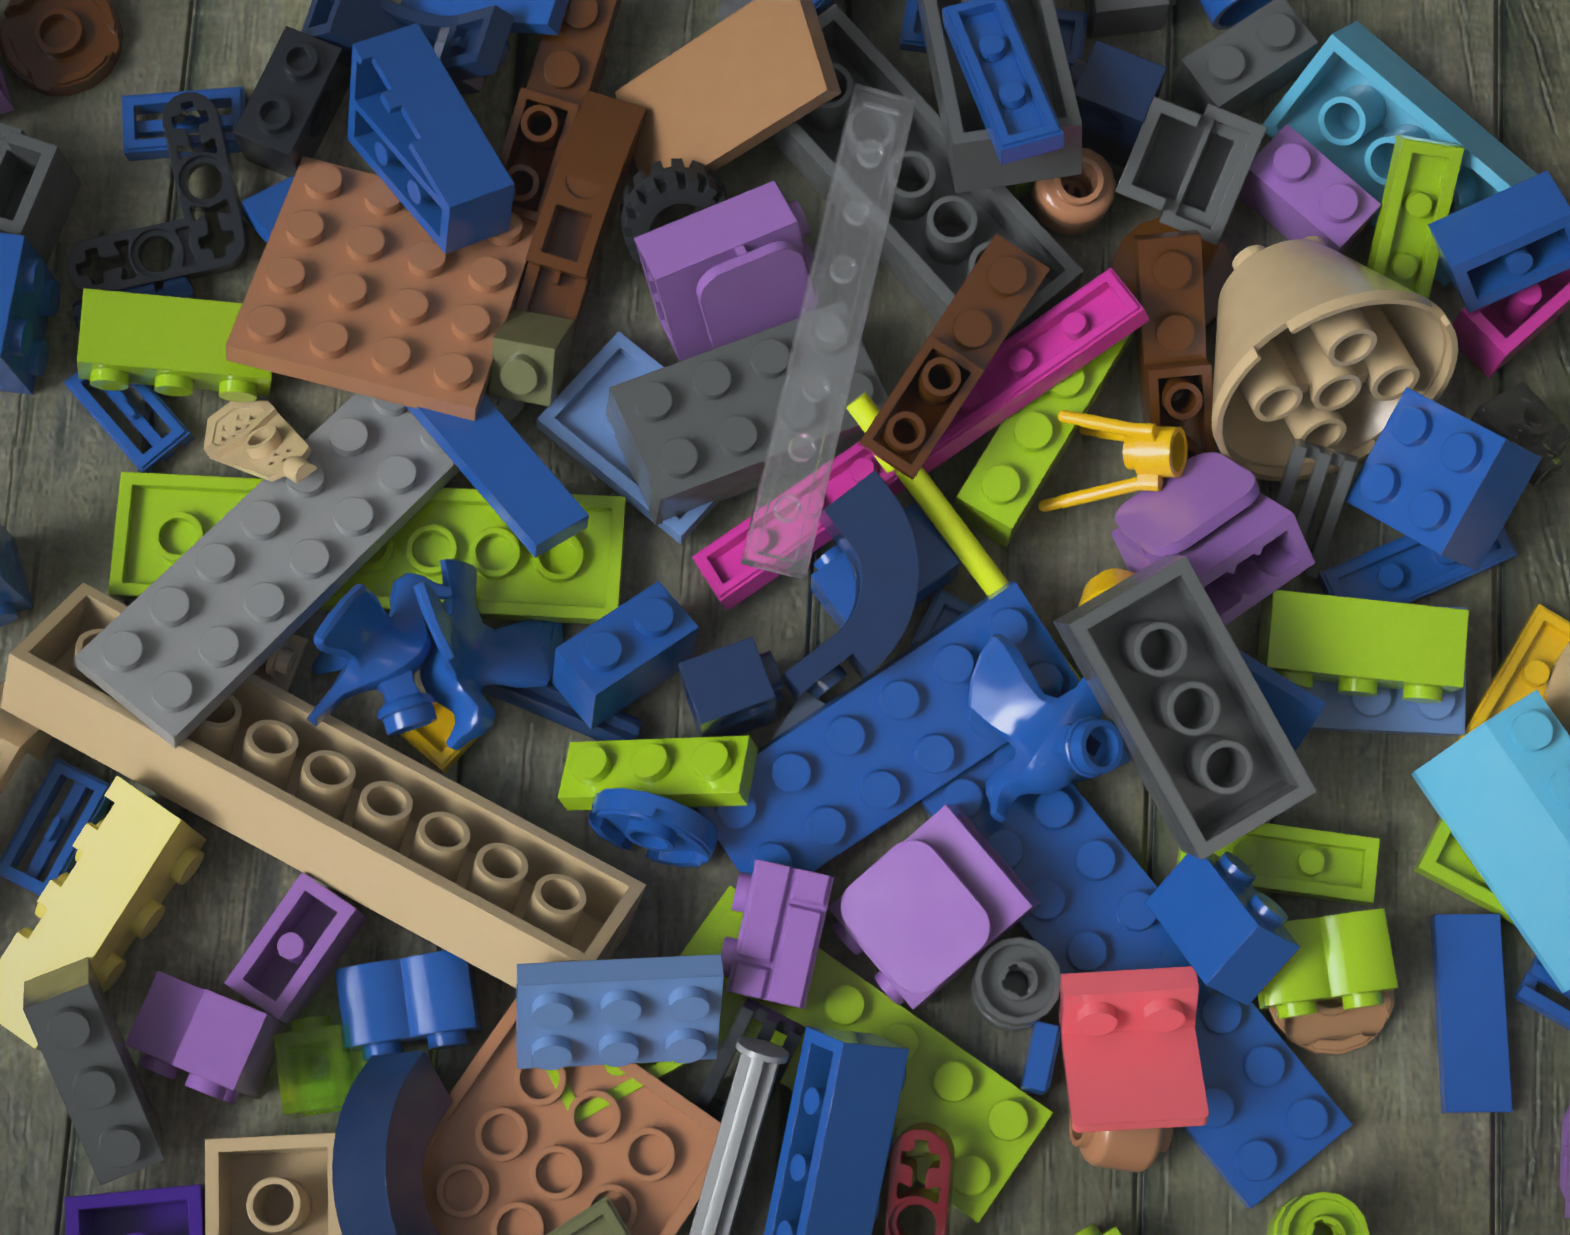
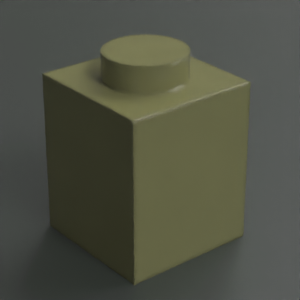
[489,309,574,407]

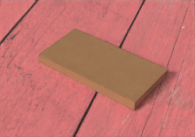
[615,0,841,176]

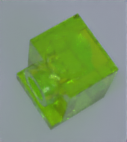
[274,1016,354,1119]

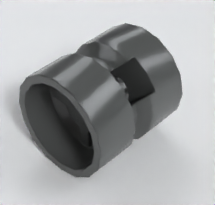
[969,937,1061,1032]

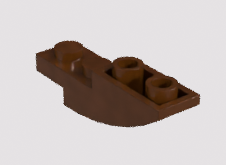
[499,0,622,222]
[514,90,647,342]
[1133,230,1215,460]
[858,234,1050,480]

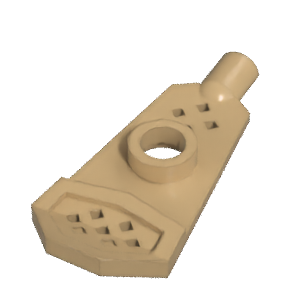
[204,400,318,484]

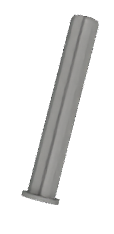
[689,1037,789,1235]

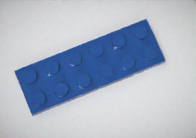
[696,581,1080,874]

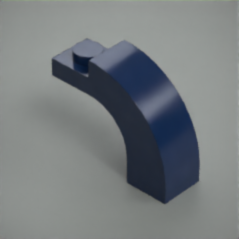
[301,0,514,94]
[781,470,919,699]
[332,1050,453,1235]

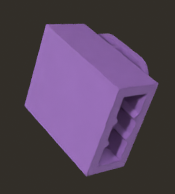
[634,181,820,361]
[1111,452,1315,625]
[828,804,1041,1009]

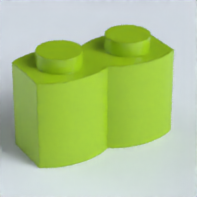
[1258,908,1398,1019]

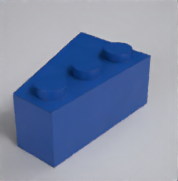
[347,23,516,254]

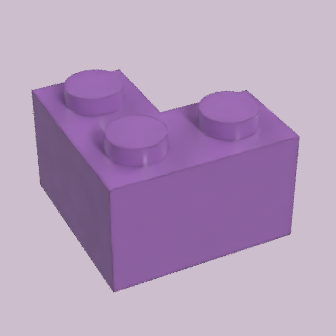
[124,971,289,1105]

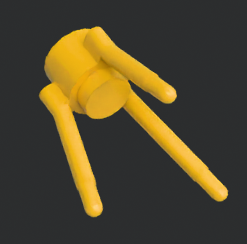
[1038,410,1188,512]

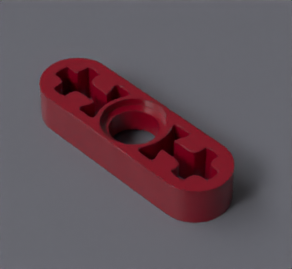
[885,1122,955,1235]

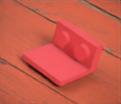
[1059,966,1209,1133]

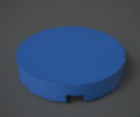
[589,788,719,867]

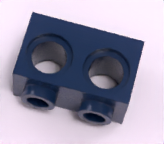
[1070,40,1167,168]
[678,636,783,737]

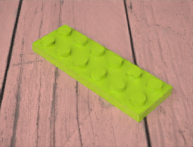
[680,886,1053,1223]

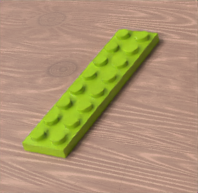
[108,472,627,624]

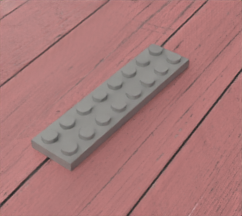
[75,380,524,749]

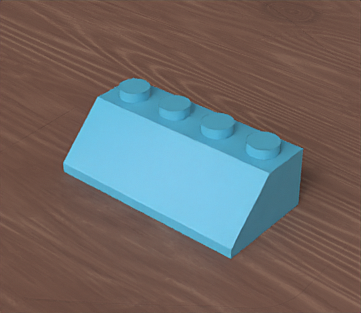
[1262,21,1538,287]
[1411,690,1570,993]

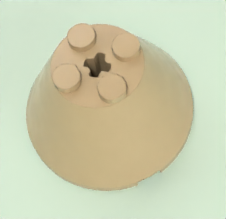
[1212,236,1458,481]

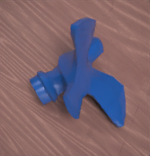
[413,559,563,750]
[307,573,453,736]
[968,634,1131,822]

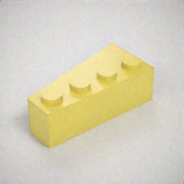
[0,776,207,1051]

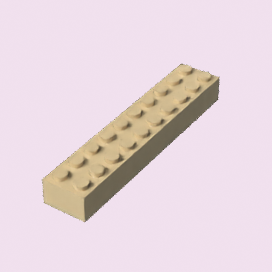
[0,583,646,988]

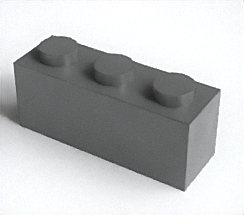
[23,957,164,1186]

